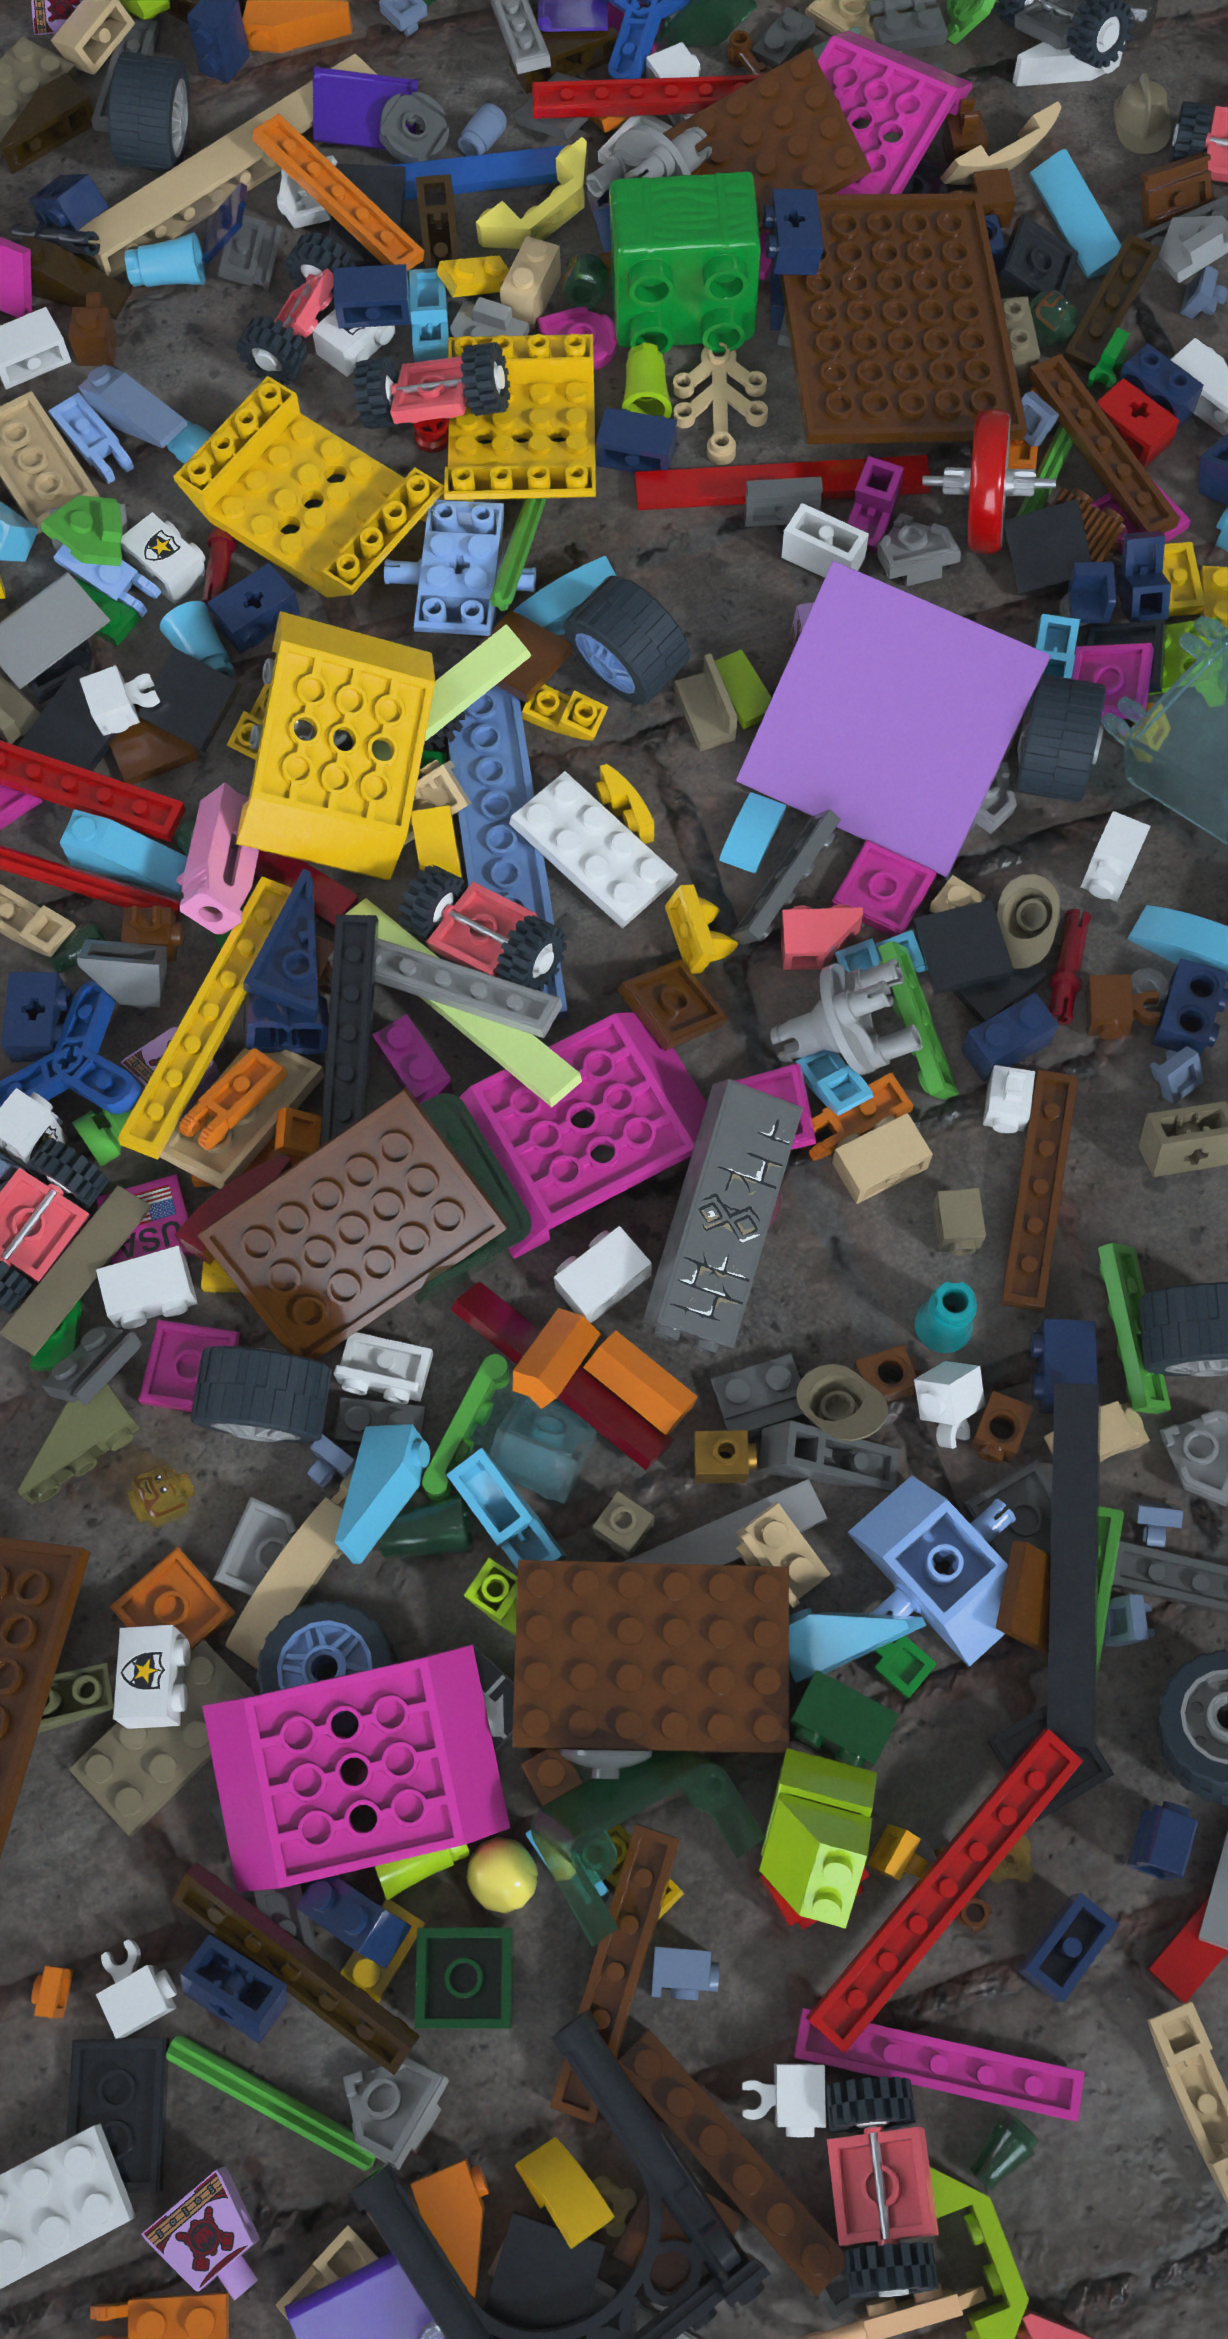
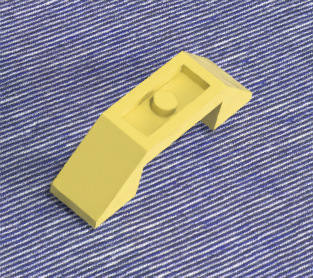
[476,137,588,249]

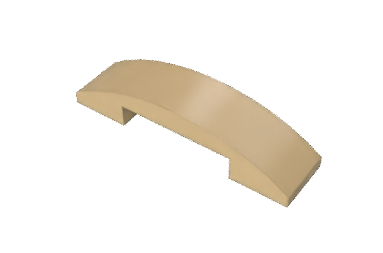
[941,101,1062,185]
[0,884,76,957]
[225,1497,343,1670]
[1147,2001,1228,2205]

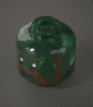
[561,253,609,309]
[1029,290,1079,347]

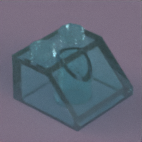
[489,1394,598,1504]

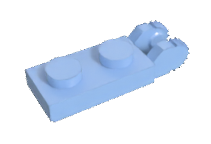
[48,393,134,484]
[54,544,161,617]

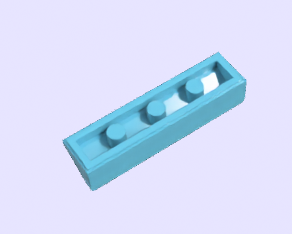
[1029,149,1121,279]

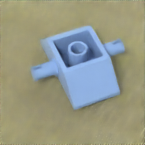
[384,500,536,636]
[847,1475,1016,1667]

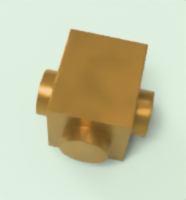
[694,1430,757,1483]

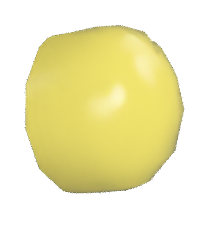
[466,1837,538,1914]

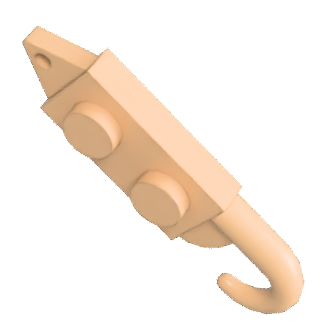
[797,2283,987,2339]

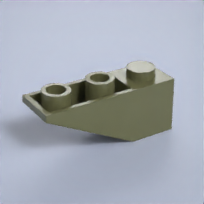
[18,1383,140,1505]
[37,1663,114,1734]

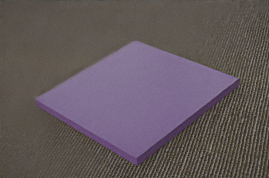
[736,561,1051,877]

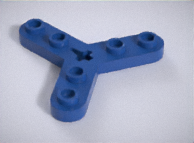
[607,0,699,80]
[0,980,142,1114]

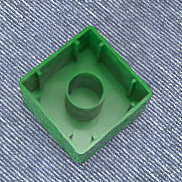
[609,171,761,354]

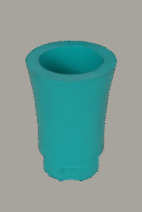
[915,1282,977,1353]

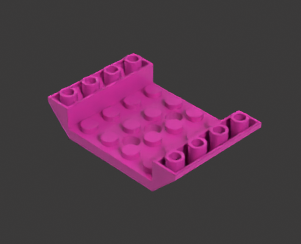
[817,30,973,194]
[437,1012,707,1260]
[202,1644,510,1892]

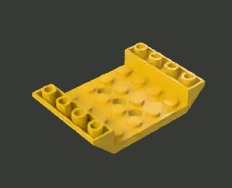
[444,334,596,501]
[173,376,444,597]
[235,611,435,881]

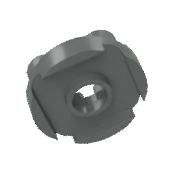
[379,92,449,163]

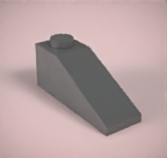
[758,1420,899,1493]

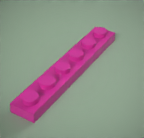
[794,2008,1085,2122]

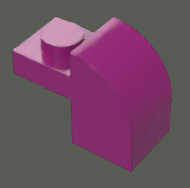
[847,456,904,553]

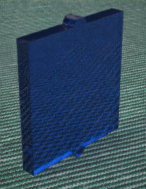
[202,182,247,264]

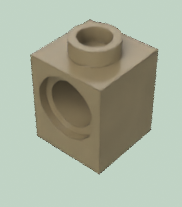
[932,1188,986,1256]
[593,1491,654,1560]

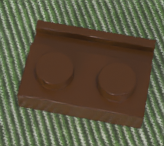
[1140,152,1212,229]

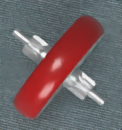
[922,408,1056,554]

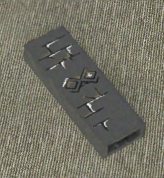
[642,1079,803,1354]

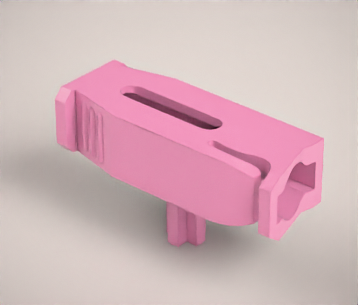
[176,783,259,935]

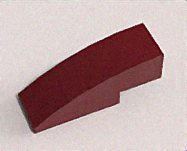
[175,1155,293,1265]

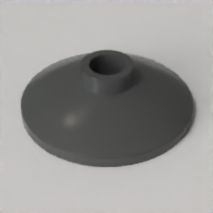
[559,1749,652,1779]

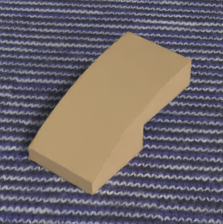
[275,2225,379,2320]

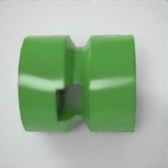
[72,1108,133,1167]

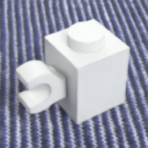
[80,665,160,736]
[983,1065,1035,1133]
[914,1361,986,1449]
[96,1939,177,2039]
[742,2063,826,2137]

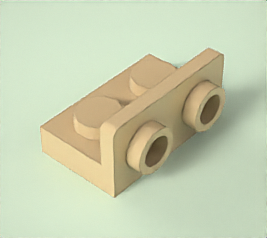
[404,760,471,845]
[734,1502,830,1609]

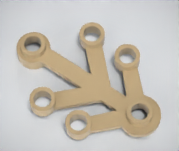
[673,342,768,465]

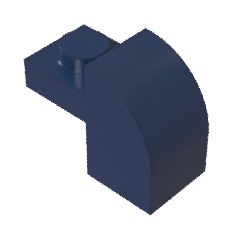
[1117,531,1171,622]

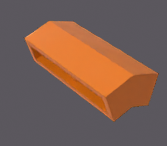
[512,1308,601,1409]
[583,1330,698,1435]

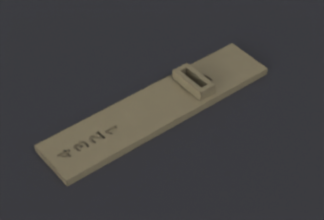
[0,1186,152,1356]

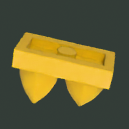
[665,884,739,974]

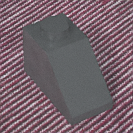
[77,939,167,1009]

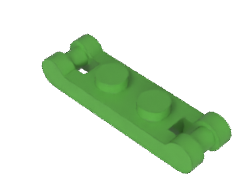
[422,1354,510,1503]

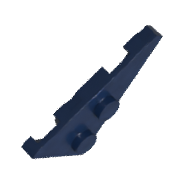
[243,869,319,1018]

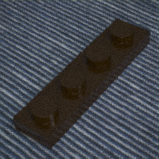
[1063,233,1161,372]

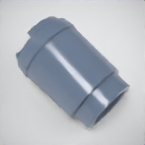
[458,103,507,156]

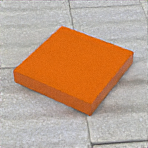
[109,1547,236,1651]

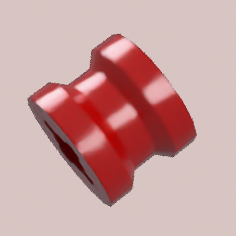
[413,418,449,453]

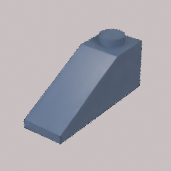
[78,364,188,448]

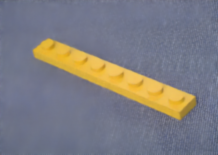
[118,876,293,1160]

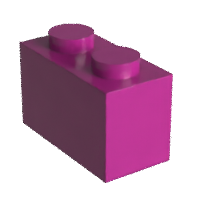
[372,1014,454,1113]

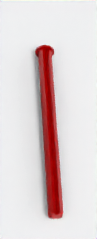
[0,845,181,920]

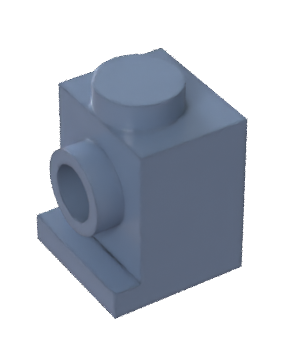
[651,1947,719,2000]

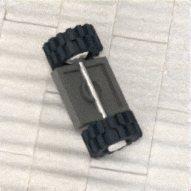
[996,0,1134,69]

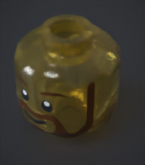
[126,1464,195,1529]

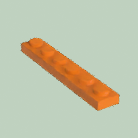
[252,114,424,271]

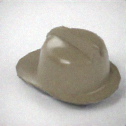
[1113,73,1172,156]
[996,874,1060,969]
[796,1364,889,1441]

